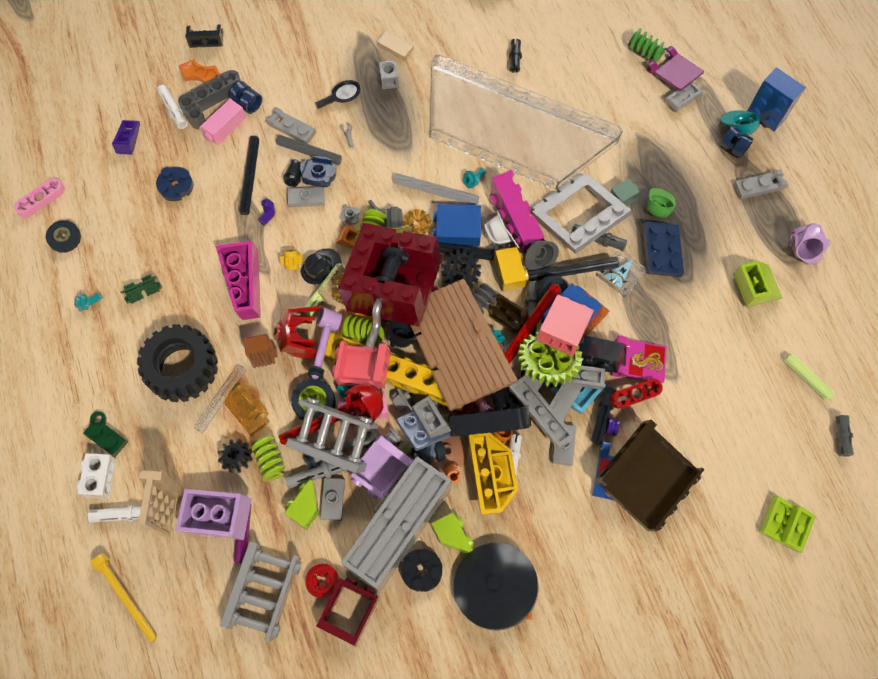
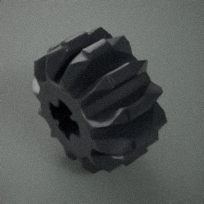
[218,439,253,473]

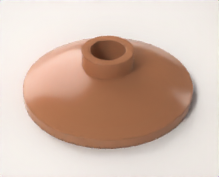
[431,436,467,473]

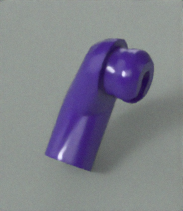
[258,198,276,226]

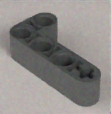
[178,70,241,129]

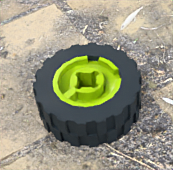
[291,378,336,420]

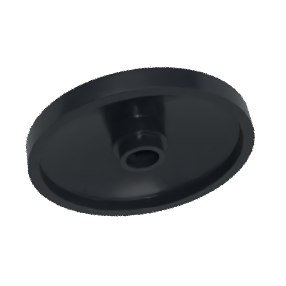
[453,543,539,631]

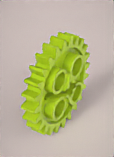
[517,332,583,387]

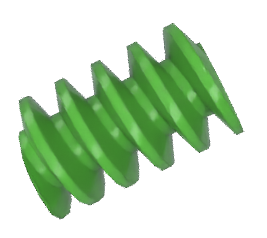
[628,28,666,63]

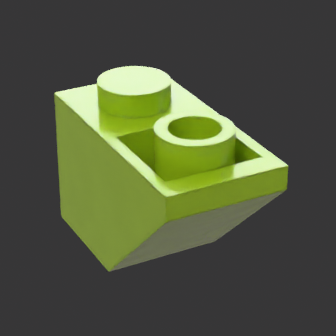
[285,480,319,531]
[431,512,474,554]

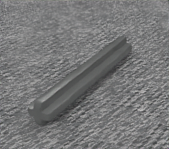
[276,135,342,165]

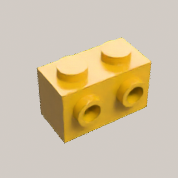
[494,247,528,292]

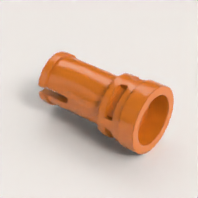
[444,462,461,484]

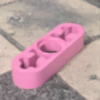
[14,178,65,218]

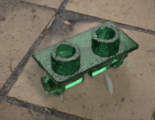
[120,274,163,304]

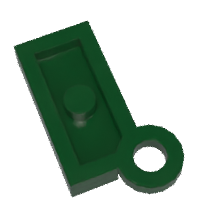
[83,411,128,457]

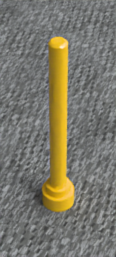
[90,553,157,642]

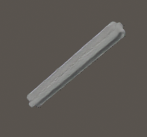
[394,173,479,205]

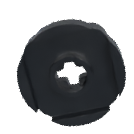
[401,549,443,592]

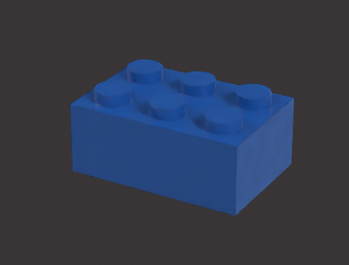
[747,67,806,132]

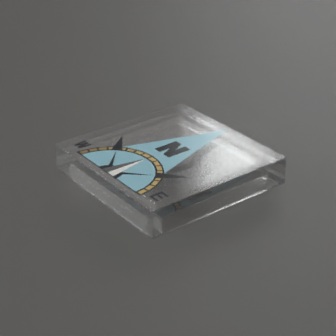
[596,249,647,298]

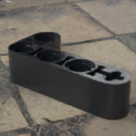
[448,405,531,437]

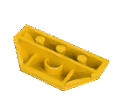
[468,433,518,516]

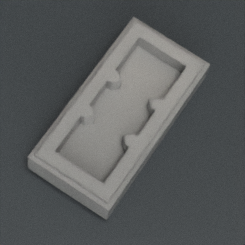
[665,82,703,113]
[288,187,325,207]
[552,425,576,466]
[321,478,345,521]

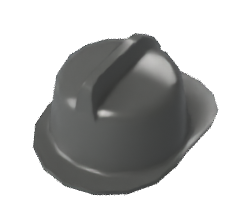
[524,240,559,270]

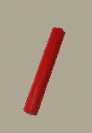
[279,404,352,445]

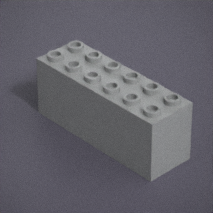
[341,457,452,594]

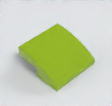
[759,496,816,553]

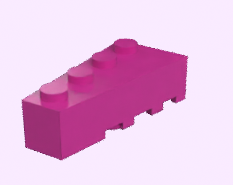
[489,169,545,254]
[215,240,261,320]

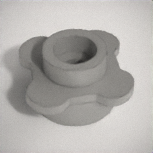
[340,206,360,224]

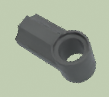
[387,207,403,228]

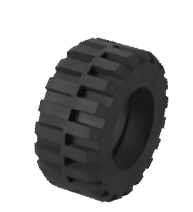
[137,324,218,403]

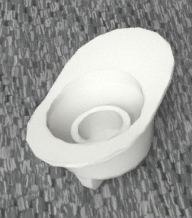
[485,210,519,249]

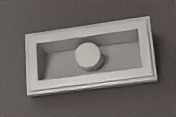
[412,395,451,438]

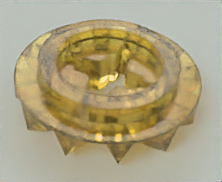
[403,209,432,235]

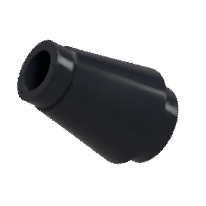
[283,160,301,187]

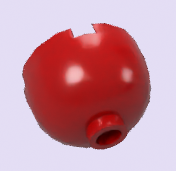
[345,383,384,422]

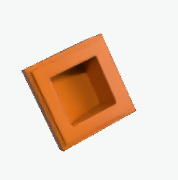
[336,225,357,249]

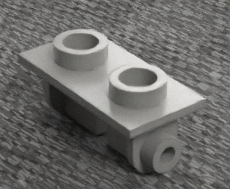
[391,388,415,416]

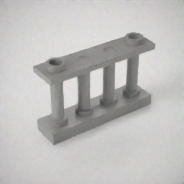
[286,397,379,473]
[220,541,302,642]

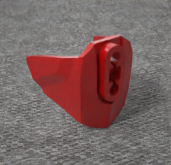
[273,305,324,361]

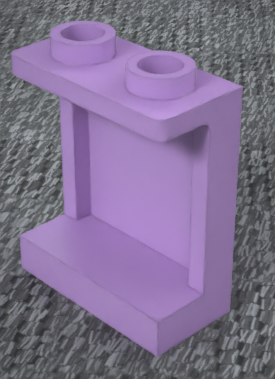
[350,434,413,500]

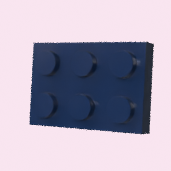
[642,221,684,277]

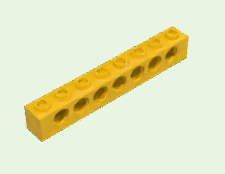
[324,332,464,411]

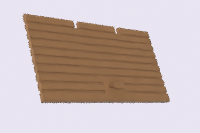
[410,279,518,411]

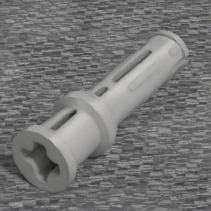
[285,461,348,489]

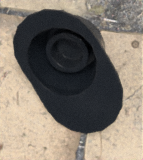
[301,248,342,285]
[386,321,421,348]

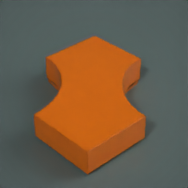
[178,59,220,83]

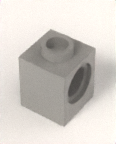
[379,60,399,90]

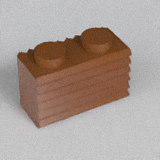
[243,334,278,368]

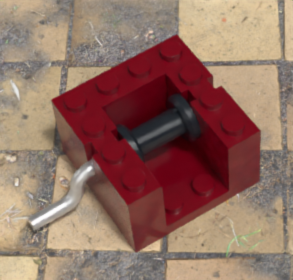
[338,223,442,350]

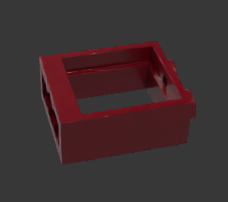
[316,577,379,647]

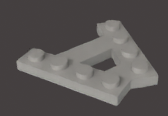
[509,365,605,450]

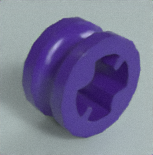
[606,417,620,436]

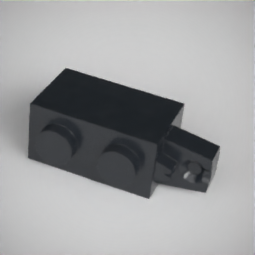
[578,336,625,373]

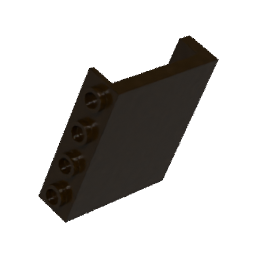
[595,419,705,532]

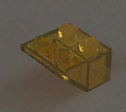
[223,381,270,436]

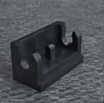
[185,24,224,48]

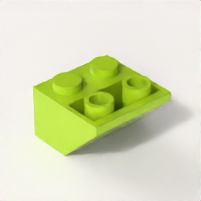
[733,261,783,307]

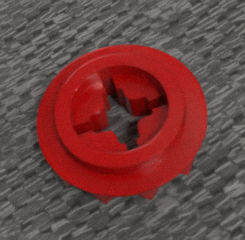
[305,563,339,598]

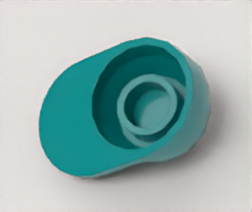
[721,110,759,135]

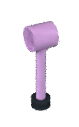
[307,307,342,380]

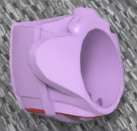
[789,223,830,265]

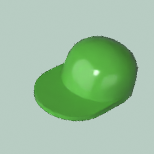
[646,188,675,218]

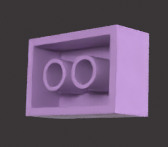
[175,489,252,540]

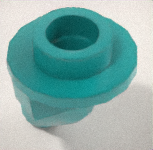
[463,168,487,189]
[74,292,103,312]

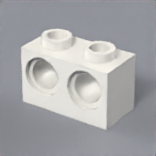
[77,453,117,499]

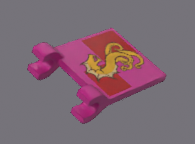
[611,335,667,383]

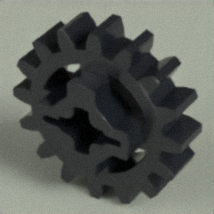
[441,250,481,288]

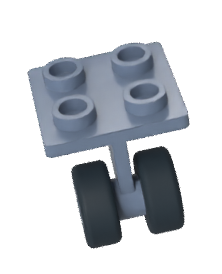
[397,412,450,465]

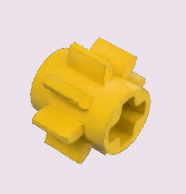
[280,249,303,270]

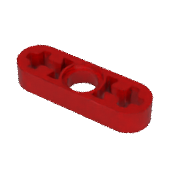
[610,379,663,409]

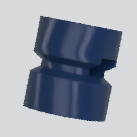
[229,81,263,114]
[719,125,754,158]

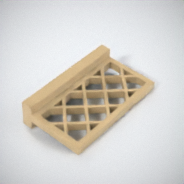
[138,470,184,538]

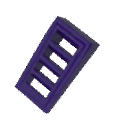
[112,120,140,155]

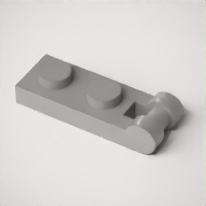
[265,107,316,144]
[734,169,788,200]

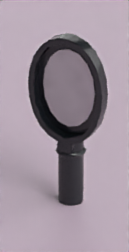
[315,80,361,109]

